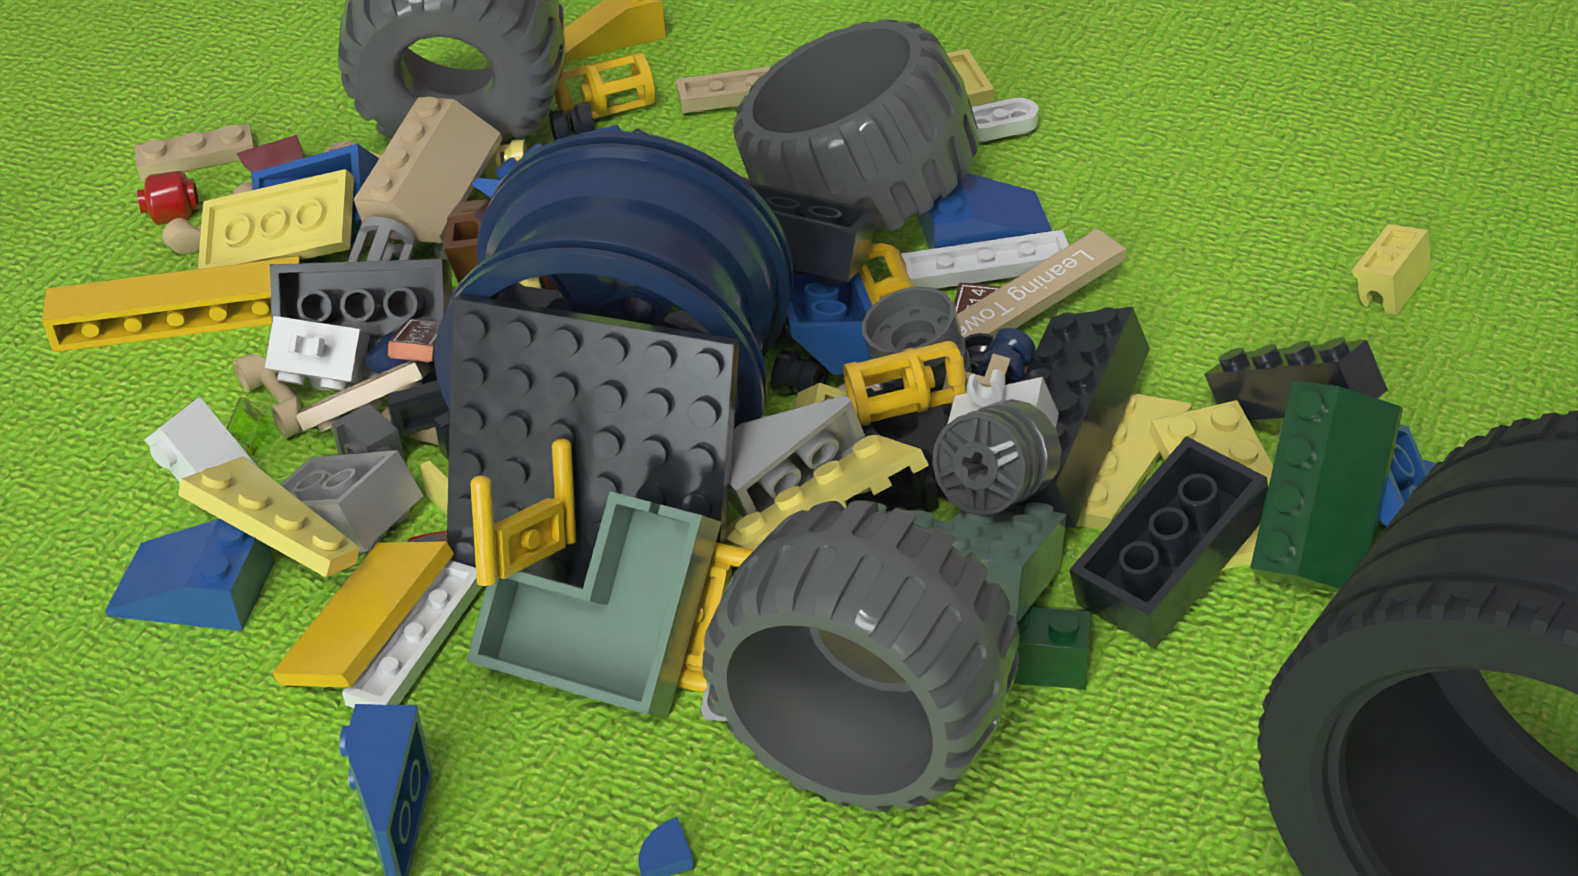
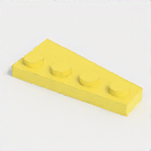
[1077,393,1193,530]
[726,435,929,550]
[178,456,360,577]

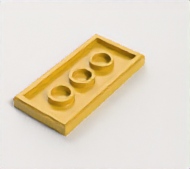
[272,541,454,687]

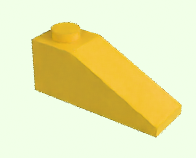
[564,0,666,63]

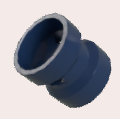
[978,328,1036,385]

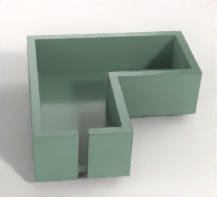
[466,491,721,716]
[874,502,1067,623]

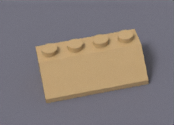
[353,97,502,243]

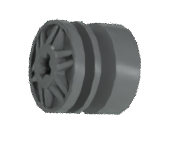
[862,286,972,391]
[932,399,1061,516]

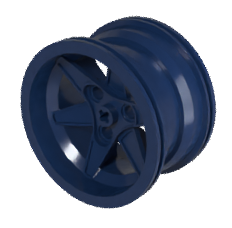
[434,131,793,429]

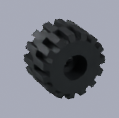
[862,382,952,512]

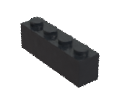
[1204,337,1388,420]

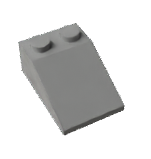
[729,395,865,517]
[280,450,423,553]

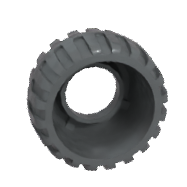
[337,0,565,145]
[733,19,979,239]
[702,500,1020,812]

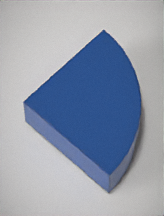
[639,817,694,876]

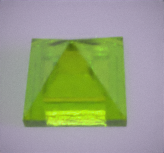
[226,396,271,456]

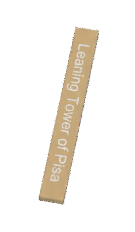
[836,229,1126,392]

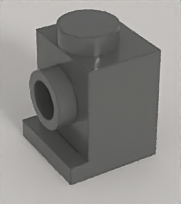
[331,403,405,462]

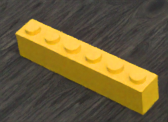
[42,256,300,352]

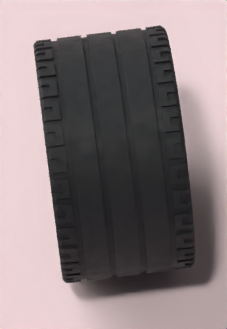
[1257,411,1578,876]

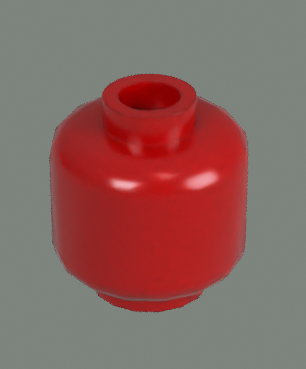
[137,171,199,225]

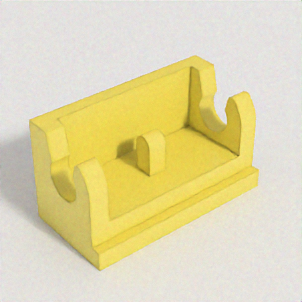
[1352,224,1431,316]

